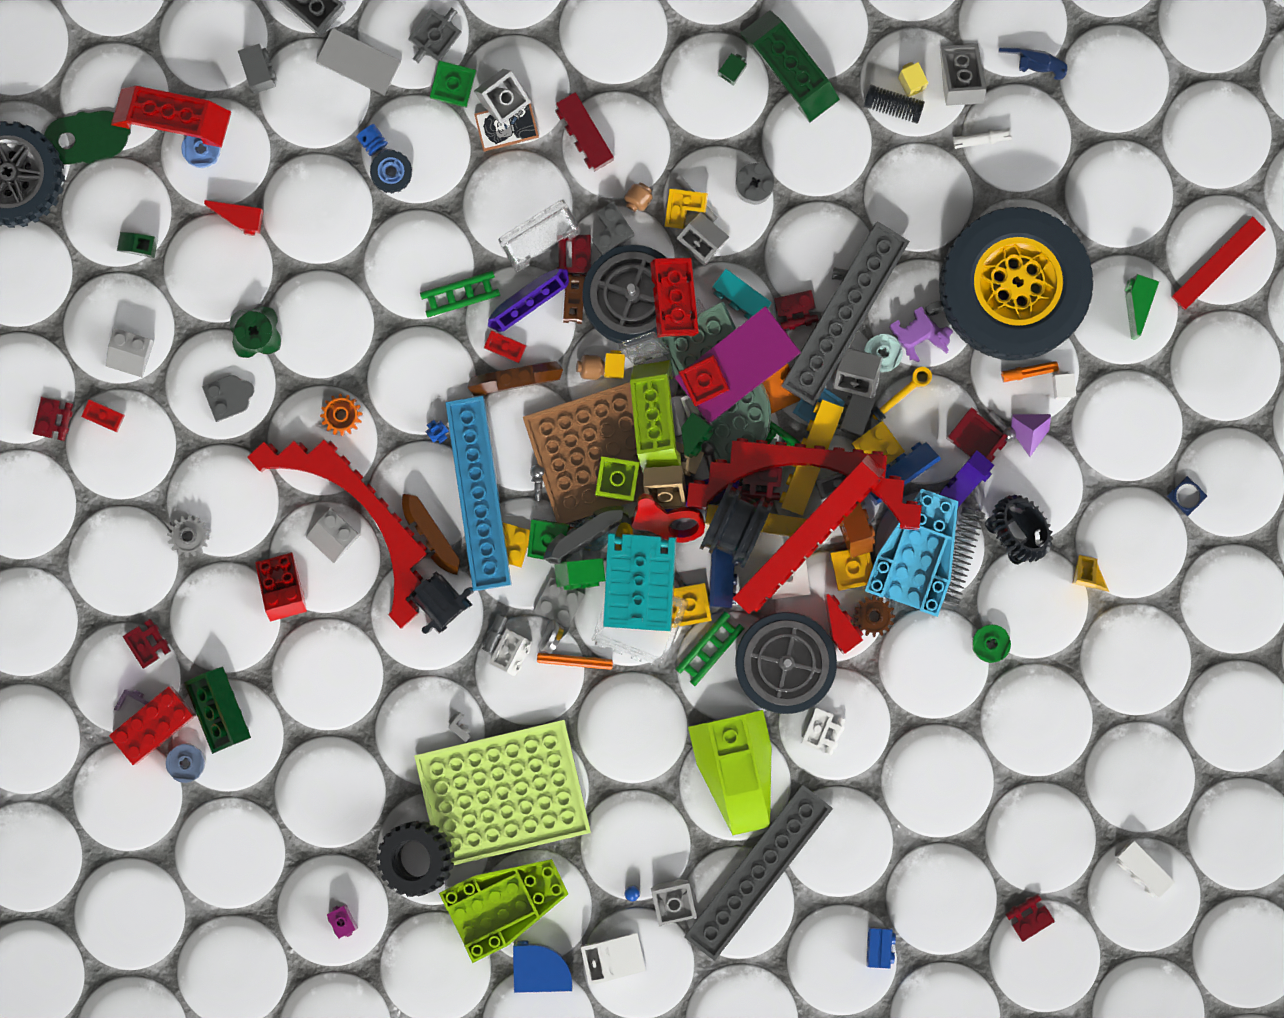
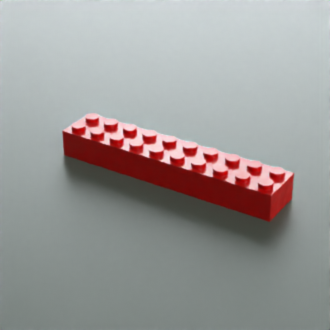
[732,455,885,614]

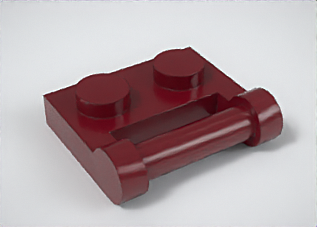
[556,234,591,274]

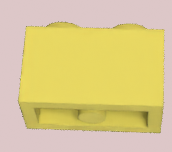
[898,62,928,97]

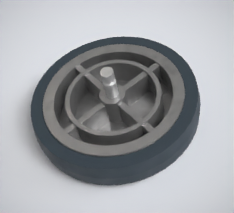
[582,245,667,346]
[735,612,837,714]

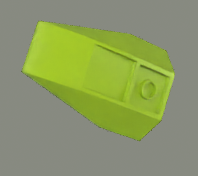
[688,710,772,835]
[439,859,569,963]

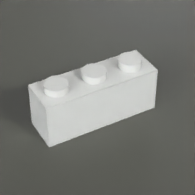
[1115,840,1175,899]

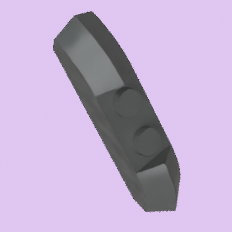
[543,506,624,565]

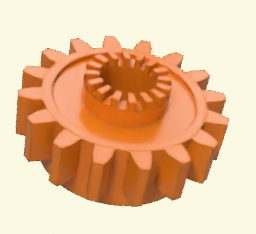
[320,394,363,436]

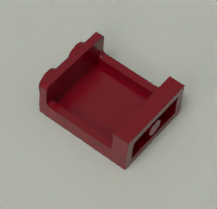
[946,407,1007,462]

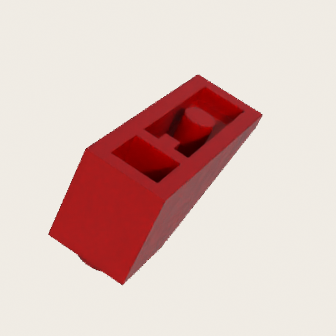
[204,200,264,236]

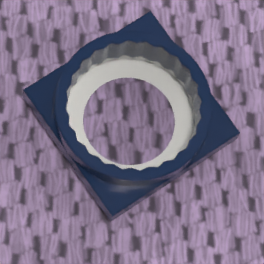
[1167,476,1208,516]

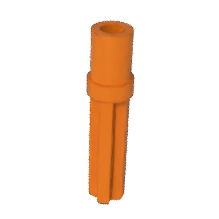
[1001,361,1059,383]

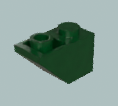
[117,232,158,258]
[681,412,714,458]

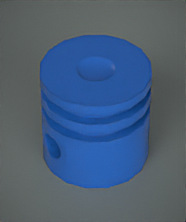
[356,124,388,156]

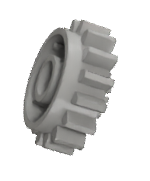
[167,515,210,557]

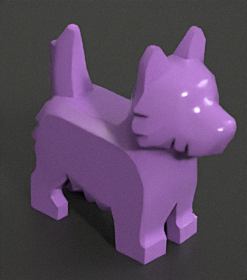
[889,307,953,362]

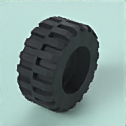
[376,821,454,897]

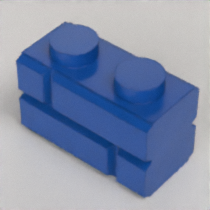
[866,927,896,969]

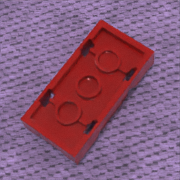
[650,258,699,338]

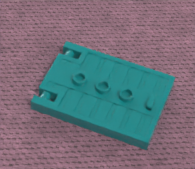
[603,533,677,631]

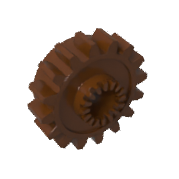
[853,595,895,637]

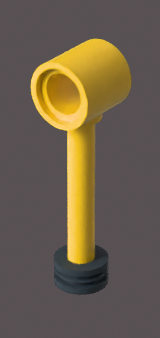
[871,367,932,422]

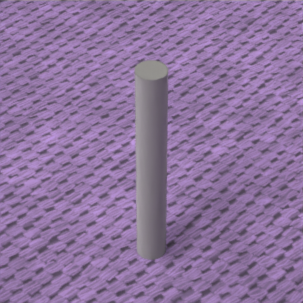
[675,175,718,222]

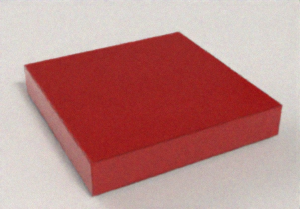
[679,355,730,407]

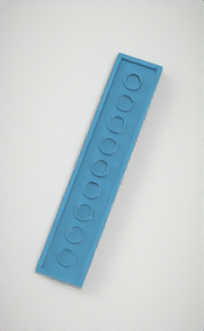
[445,396,512,591]

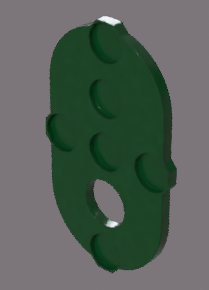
[44,110,131,165]

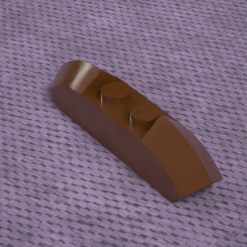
[467,361,563,396]
[402,494,461,575]

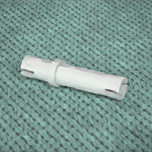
[953,127,1012,149]

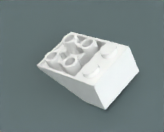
[581,933,646,985]

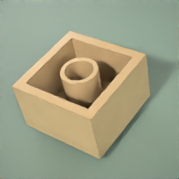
[643,466,687,509]

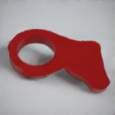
[632,493,705,543]

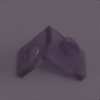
[114,689,150,711]

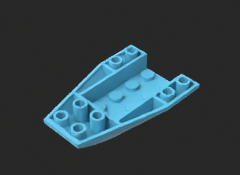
[865,489,958,617]

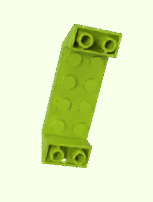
[630,360,681,475]

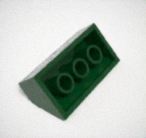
[184,666,251,754]

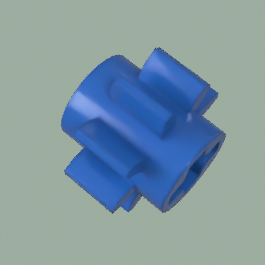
[425,419,449,443]

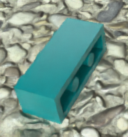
[712,269,772,320]

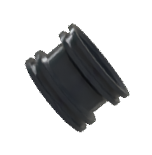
[699,482,774,569]

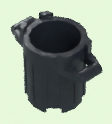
[410,571,474,634]

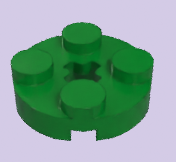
[972,625,1011,663]

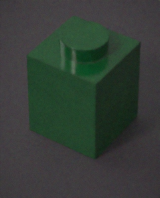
[718,53,747,86]

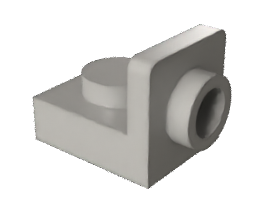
[448,713,471,742]

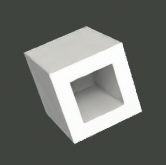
[1052,371,1076,400]

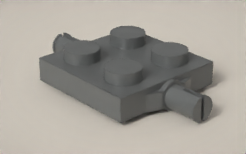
[408,7,462,64]

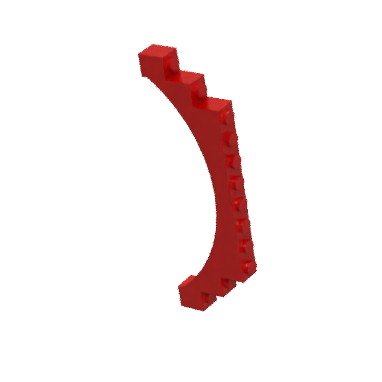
[687,438,922,530]
[247,440,428,629]

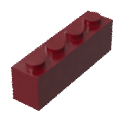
[555,92,614,172]

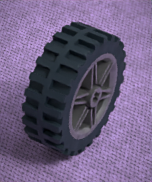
[0,121,65,228]

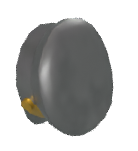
[539,619,570,654]

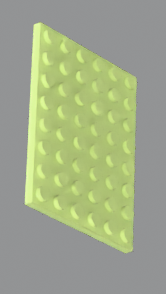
[414,720,591,865]

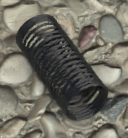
[863,84,925,124]

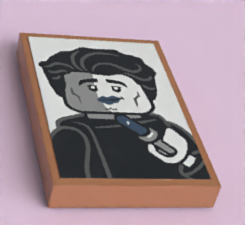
[474,103,539,152]

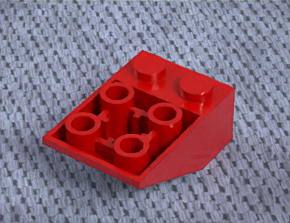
[255,552,307,622]
[824,594,864,654]

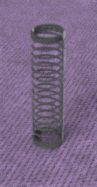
[943,507,986,606]

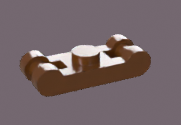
[563,274,586,324]

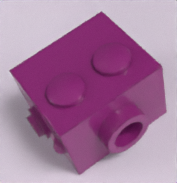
[327,904,358,939]

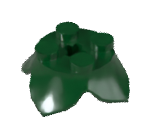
[229,306,281,358]

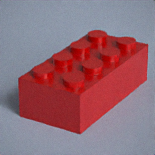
[109,686,196,765]

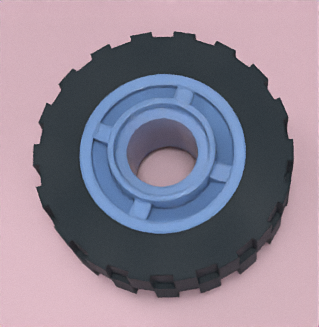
[370,150,412,194]

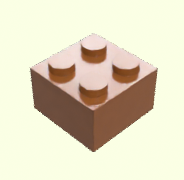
[839,503,875,558]

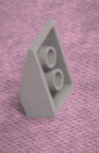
[940,44,986,106]

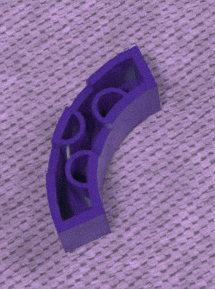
[939,451,994,507]

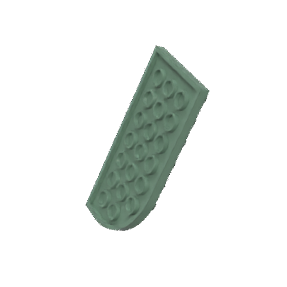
[658,302,771,463]

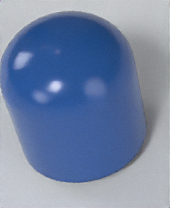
[624,885,641,902]

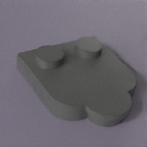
[202,375,254,422]

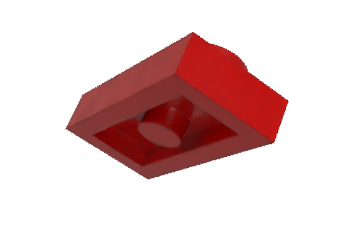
[484,330,527,363]
[81,400,125,432]

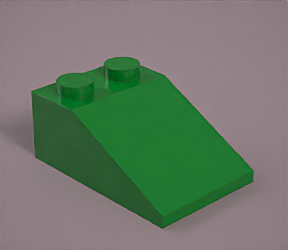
[1124,274,1159,340]

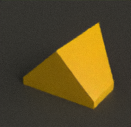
[1072,555,1109,592]

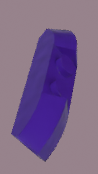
[488,269,569,332]

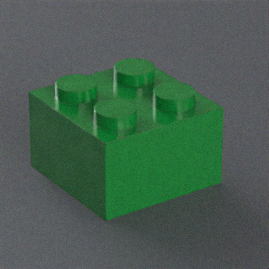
[554,558,606,590]

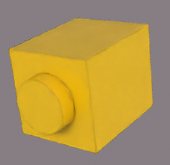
[604,350,625,379]

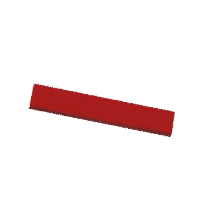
[1172,216,1266,310]

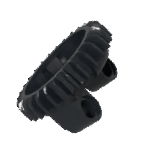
[985,494,1053,565]

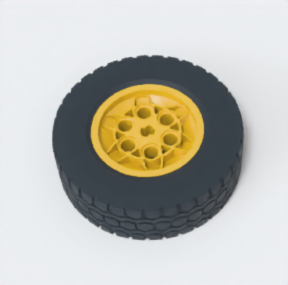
[939,207,1094,361]

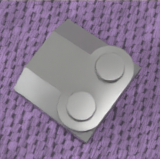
[651,879,697,927]

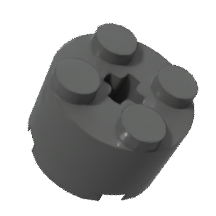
[735,163,774,205]

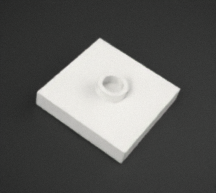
[772,557,811,600]

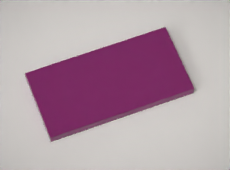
[674,306,801,423]

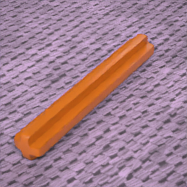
[537,653,613,670]

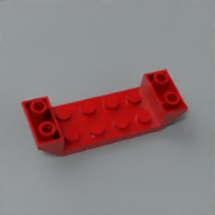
[111,85,232,148]

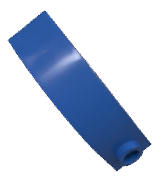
[513,940,573,993]

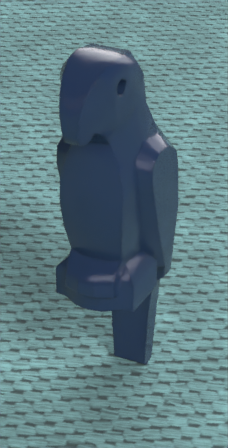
[998,48,1068,80]

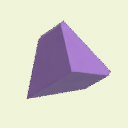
[1011,414,1051,457]

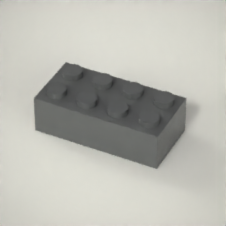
[277,0,345,38]

